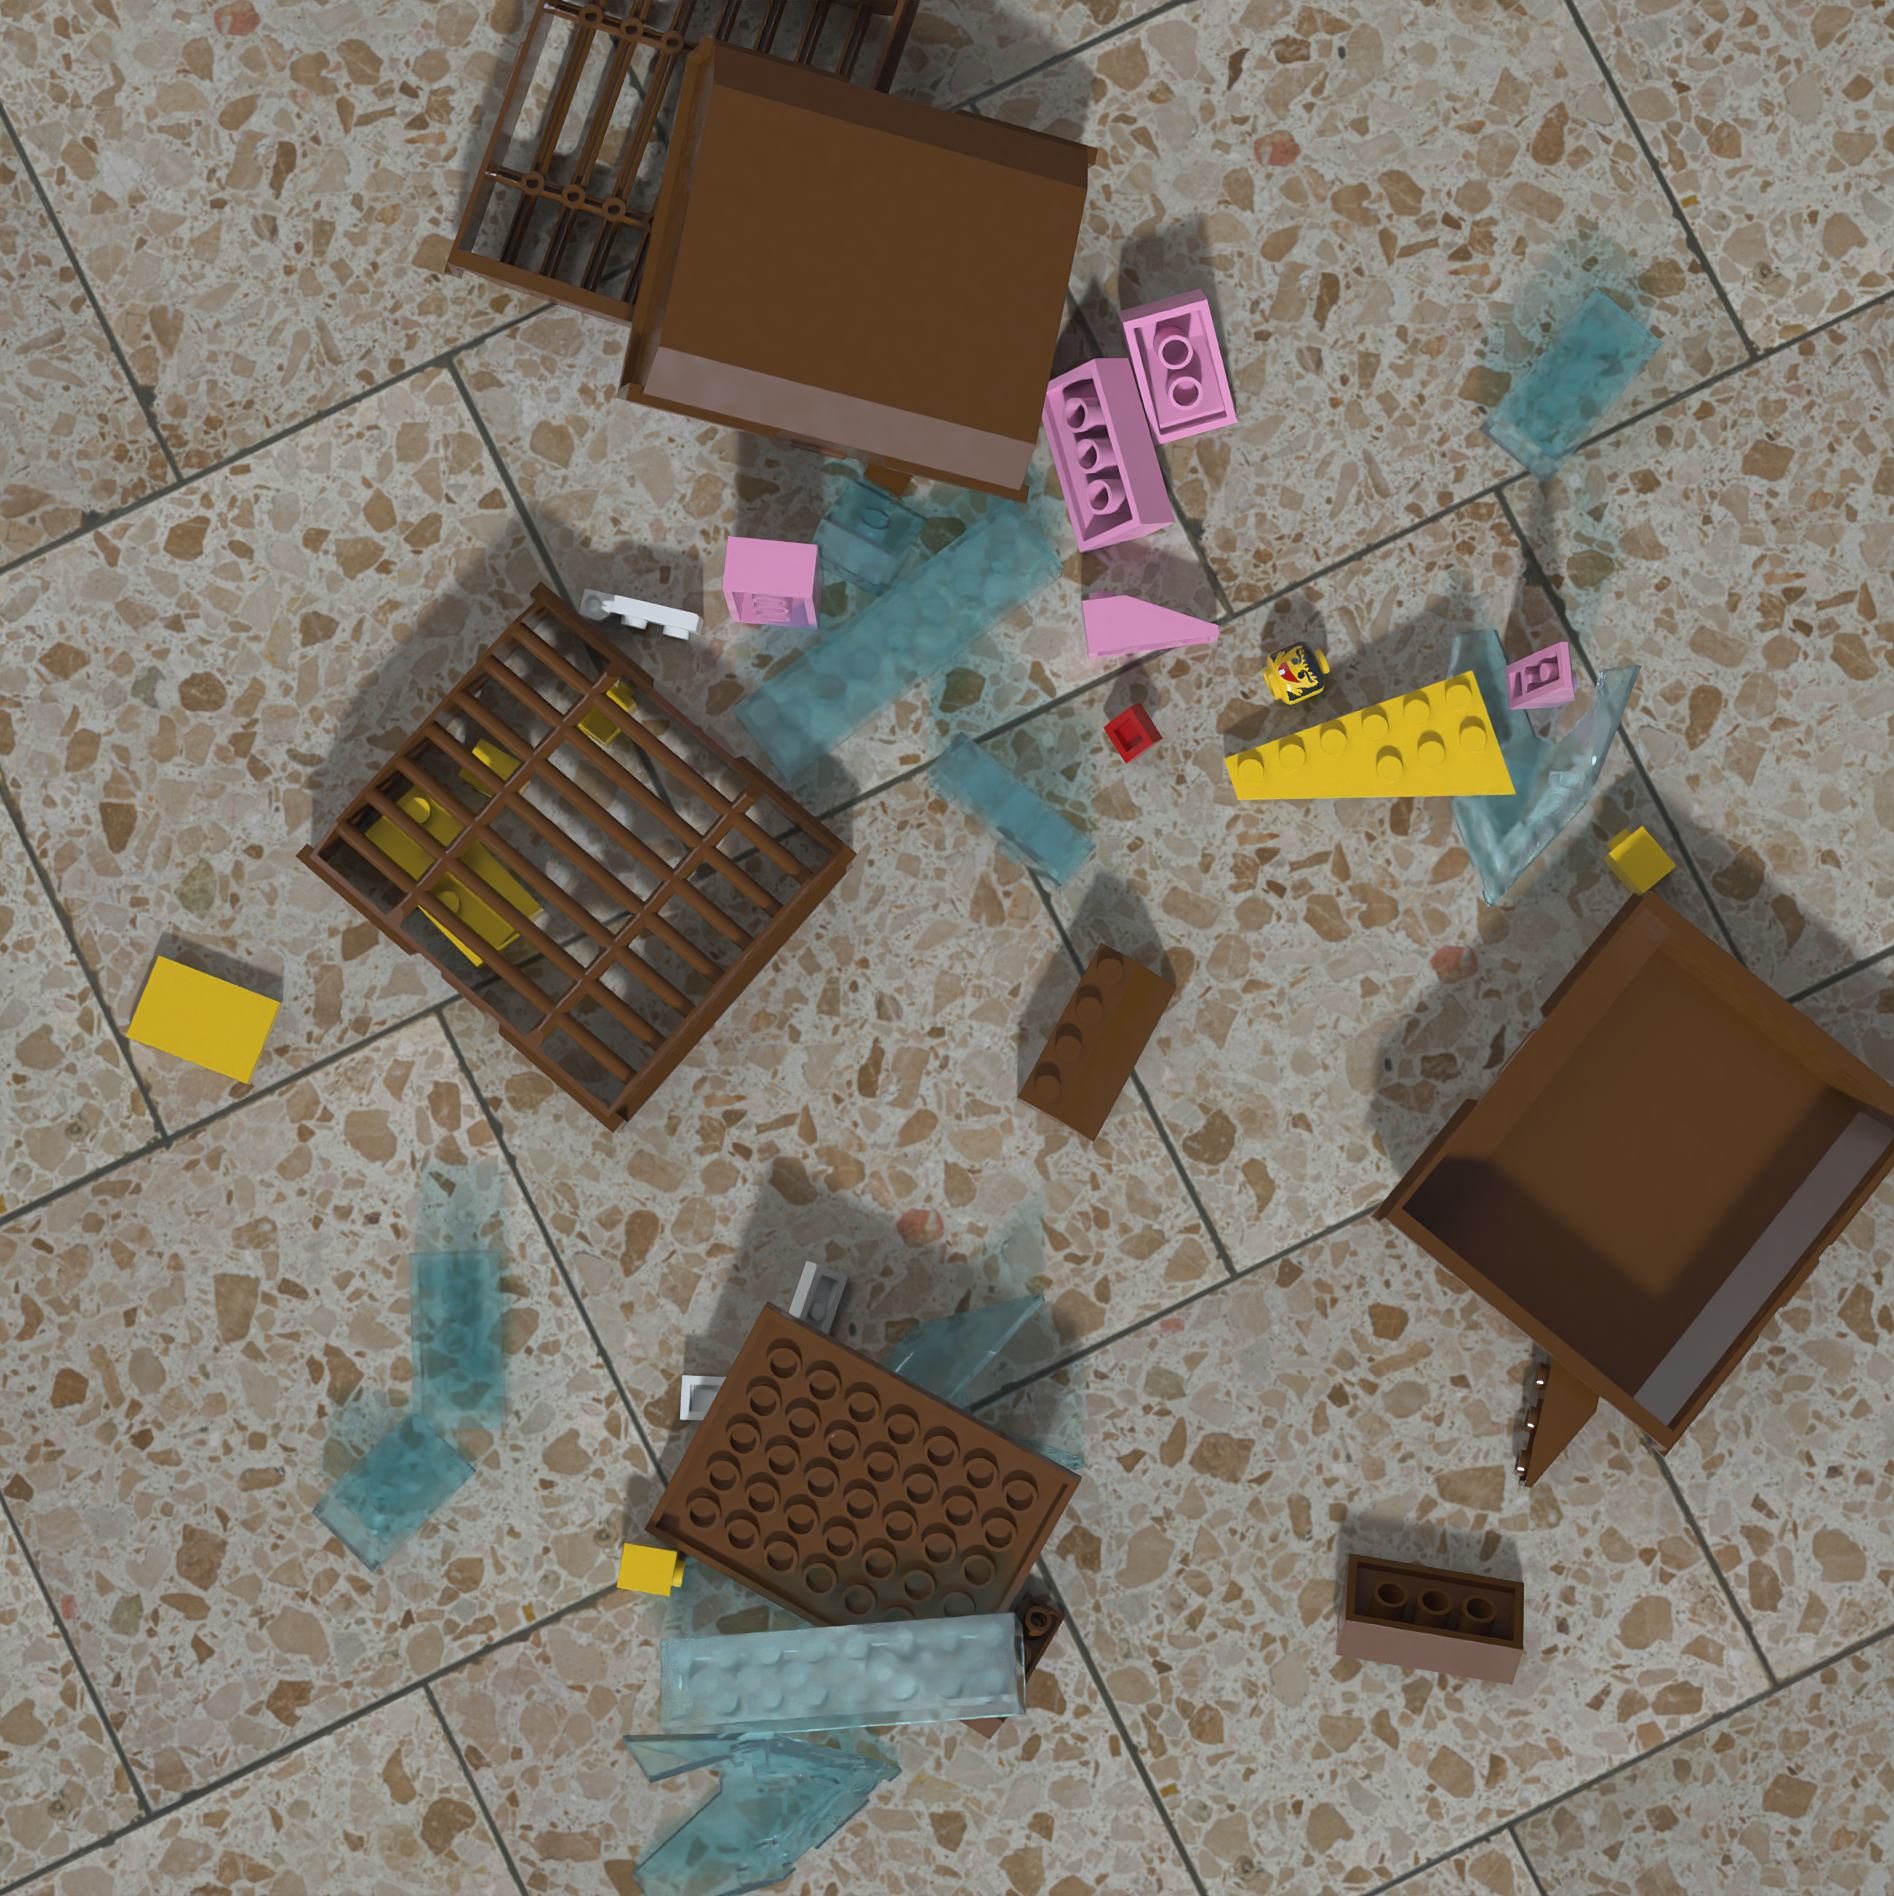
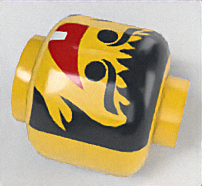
[1262,641,1330,705]

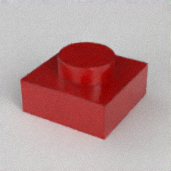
[1103,702,1163,764]

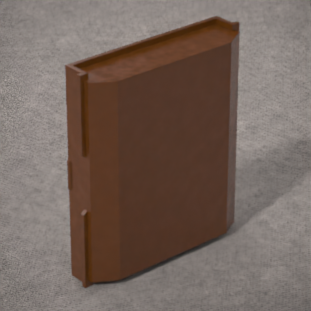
[616,35,1098,504]
[1371,890,1894,1457]

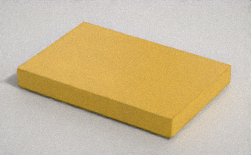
[125,956,282,1085]

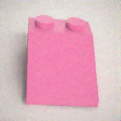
[1117,289,1238,446]

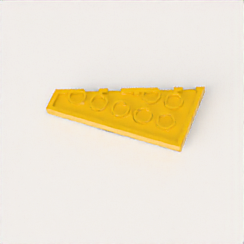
[1224,670,1516,800]

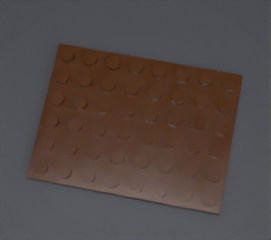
[644,1301,1082,1705]

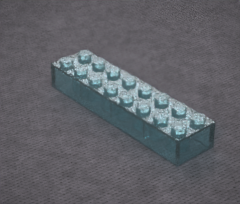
[732,499,1063,785]
[660,1612,1026,1741]

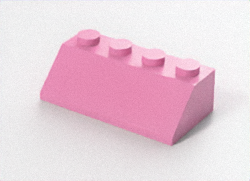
[1042,358,1175,553]

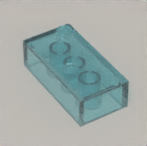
[1479,287,1663,484]
[927,731,1097,895]
[409,1249,506,1433]

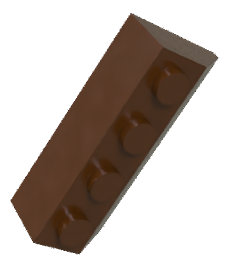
[1017,943,1176,1142]
[1336,1553,1524,1685]

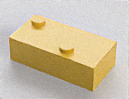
[364,785,546,972]

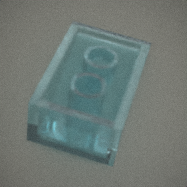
[311,1409,476,1575]

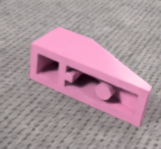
[1081,590,1219,660]
[1505,642,1578,710]

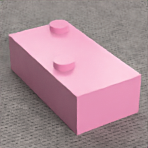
[722,536,824,630]

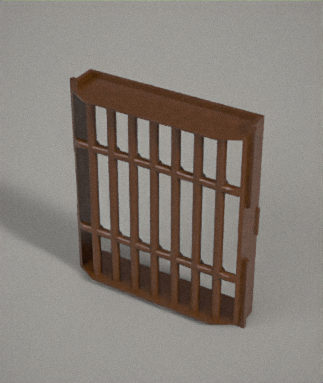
[444,0,920,328]
[296,581,857,1134]

